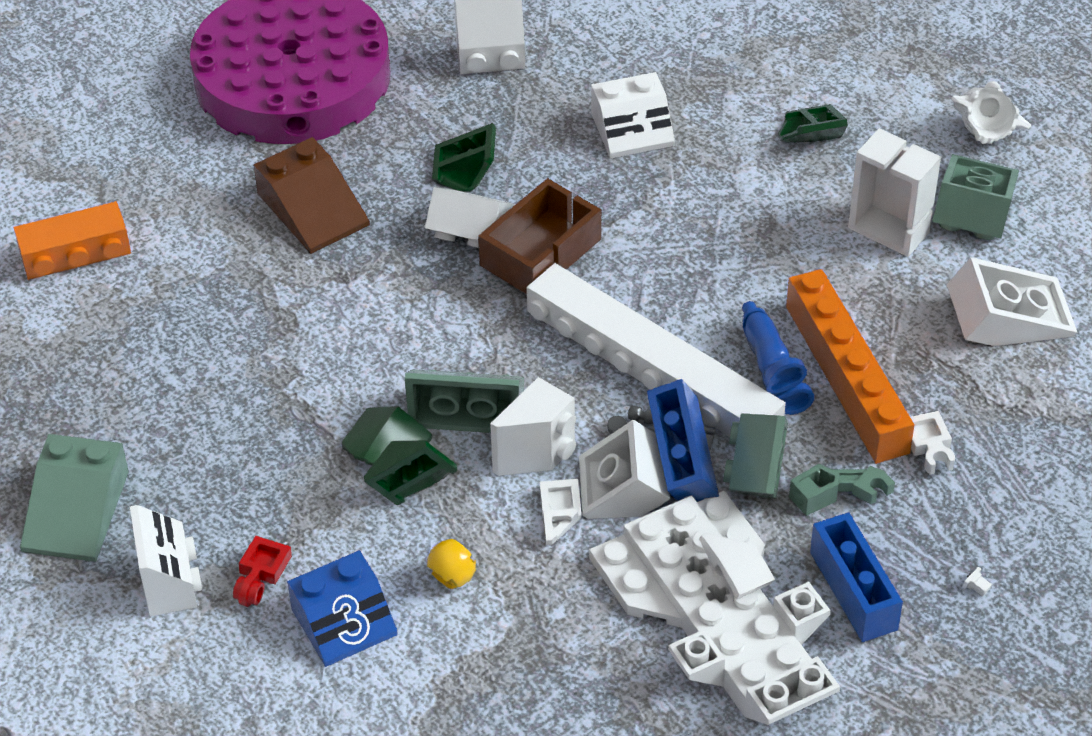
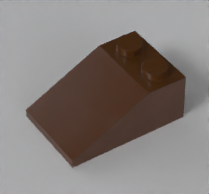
[253,137,370,254]

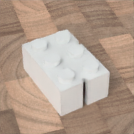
[848,128,941,257]

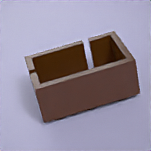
[478,178,602,294]

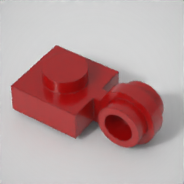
[233,535,292,607]

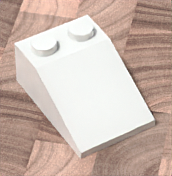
[454,0,525,74]
[947,257,1077,346]

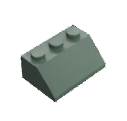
[405,369,524,433]

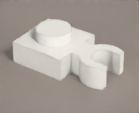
[910,411,955,475]

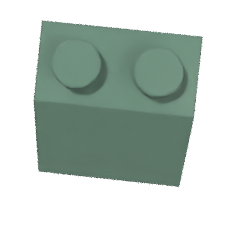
[723,413,788,499]

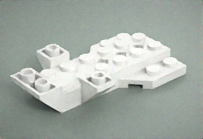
[589,491,840,725]

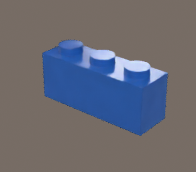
[647,379,719,502]
[810,512,903,642]

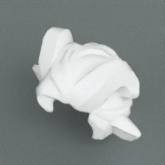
[951,81,1031,144]

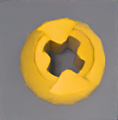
[427,539,476,589]

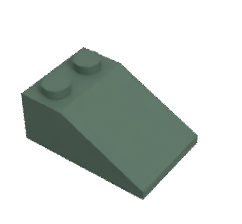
[932,154,1019,240]
[20,434,129,562]

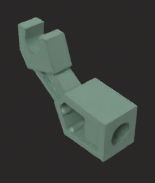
[789,464,895,516]

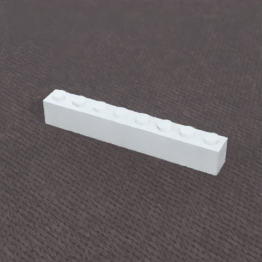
[527,263,786,437]

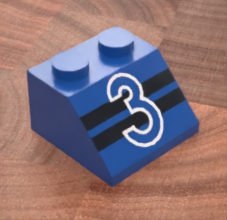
[287,550,398,667]

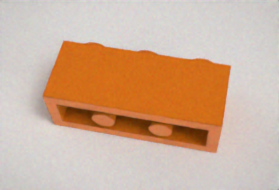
[13,201,131,280]

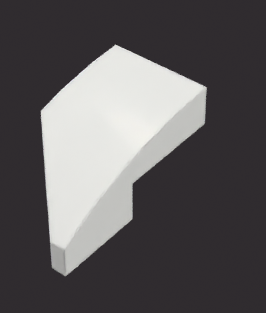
[540,479,582,545]
[699,533,775,600]

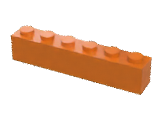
[786,269,915,464]

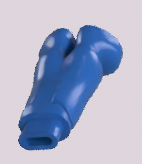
[742,301,814,415]

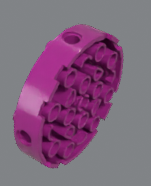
[190,0,391,144]

